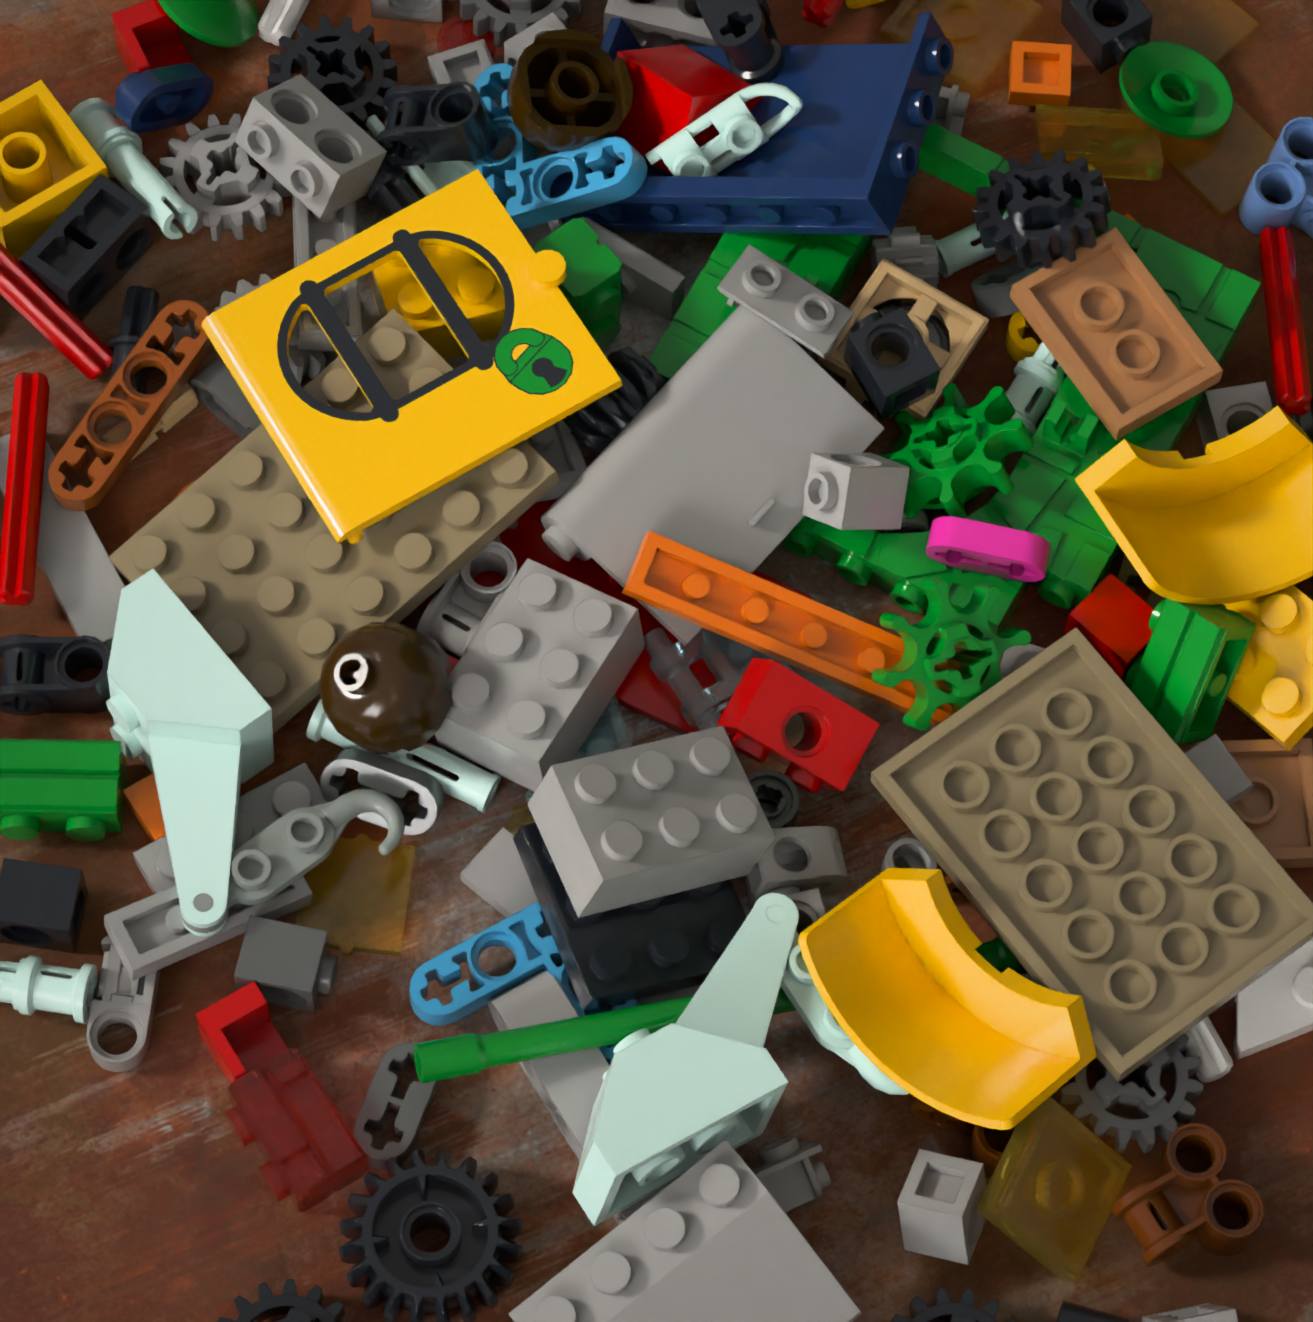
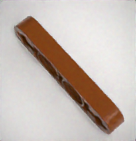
[48,300,212,511]

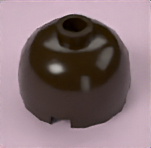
[506,29,633,154]
[319,622,453,755]

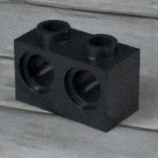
[20,173,154,321]

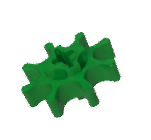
[878,383,1034,519]
[872,577,1031,731]

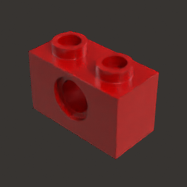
[716,658,880,795]

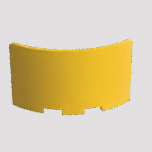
[1075,405,1313,605]
[798,868,1097,1130]

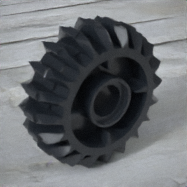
[339,1148,522,1322]

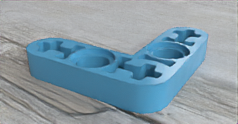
[473,63,648,230]
[410,901,639,1065]

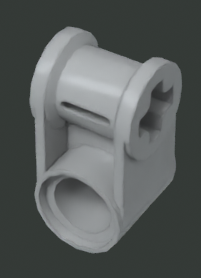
[416,541,517,658]

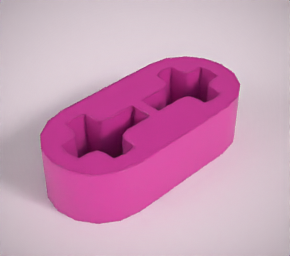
[926,516,1051,582]

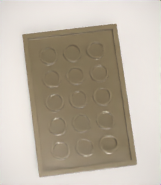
[108,309,560,734]
[871,627,1313,1082]

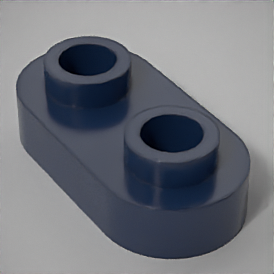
[114,62,214,133]

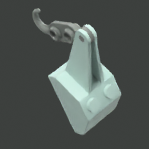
[106,568,405,937]

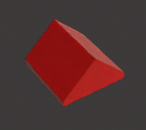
[613,44,764,176]

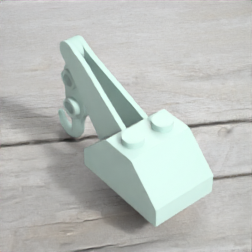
[572,893,909,1226]

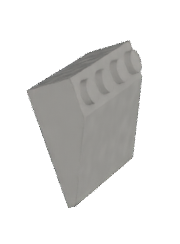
[508,1139,861,1322]

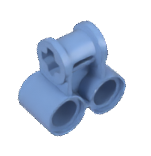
[1238,117,1313,238]

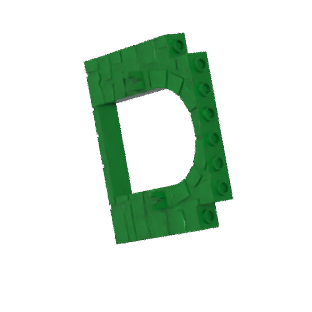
[648,123,1261,634]

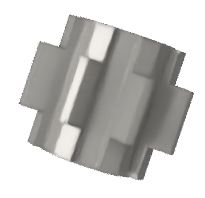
[871,226,939,304]

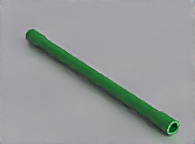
[413,936,1026,1084]

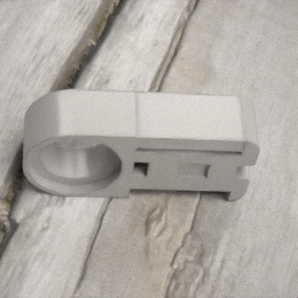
[86,935,161,1072]

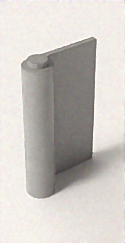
[541,304,885,646]

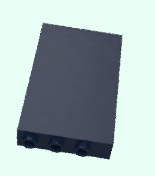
[550,12,954,235]

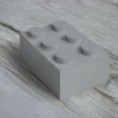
[435,558,645,792]
[527,726,776,918]

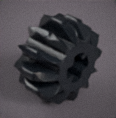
[562,347,666,454]

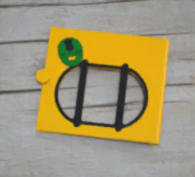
[201,169,622,544]

